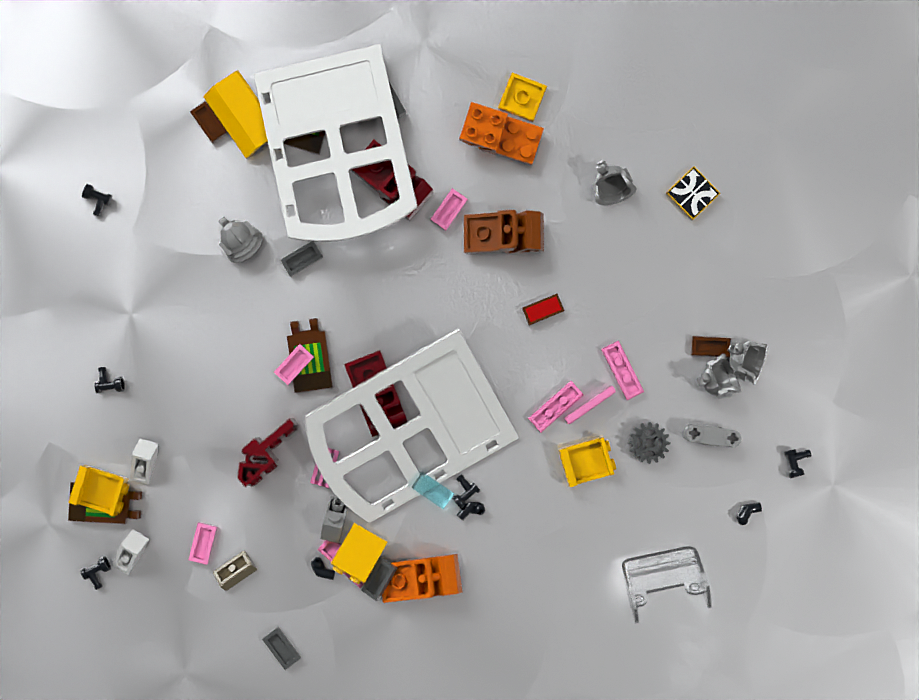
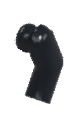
[456,502,485,520]
[737,502,762,525]
[311,557,335,580]

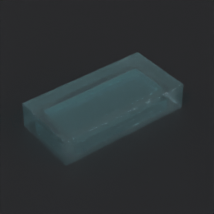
[412,471,454,509]

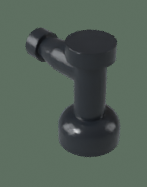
[82,183,112,217]
[94,367,125,393]
[784,449,811,478]
[452,474,480,509]
[80,556,111,590]

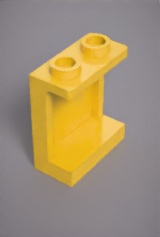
[558,437,616,487]
[68,465,130,516]
[331,523,388,585]

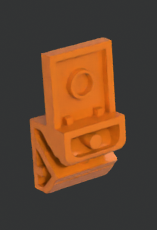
[459,102,544,165]
[382,554,463,603]

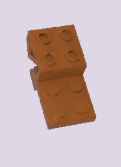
[464,210,544,254]

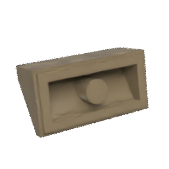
[213,550,257,591]

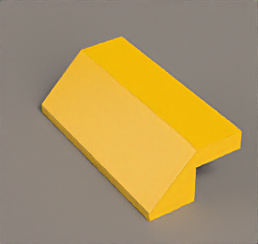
[203,70,268,158]

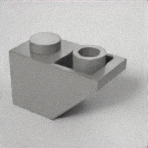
[320,496,348,543]

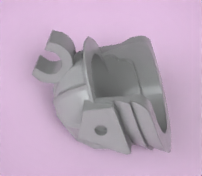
[592,160,637,205]
[218,217,263,263]
[728,340,768,385]
[696,354,741,398]

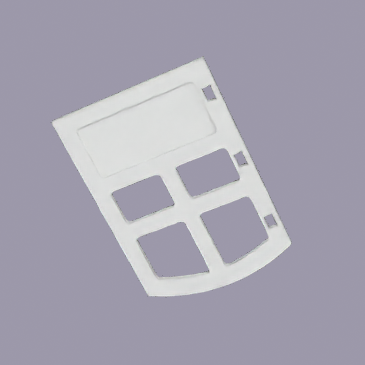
[254,44,417,242]
[305,329,519,523]

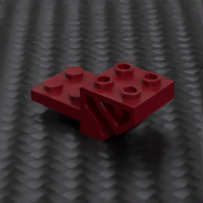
[350,139,434,221]
[344,350,408,437]
[237,418,298,487]

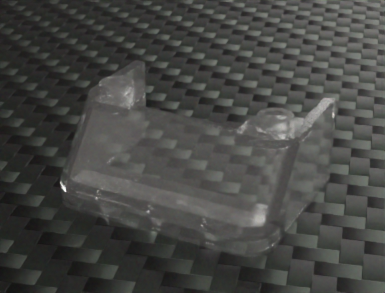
[622,546,712,623]

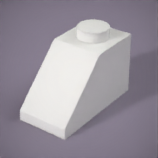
[130,439,158,485]
[112,530,149,575]

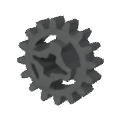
[628,422,671,464]

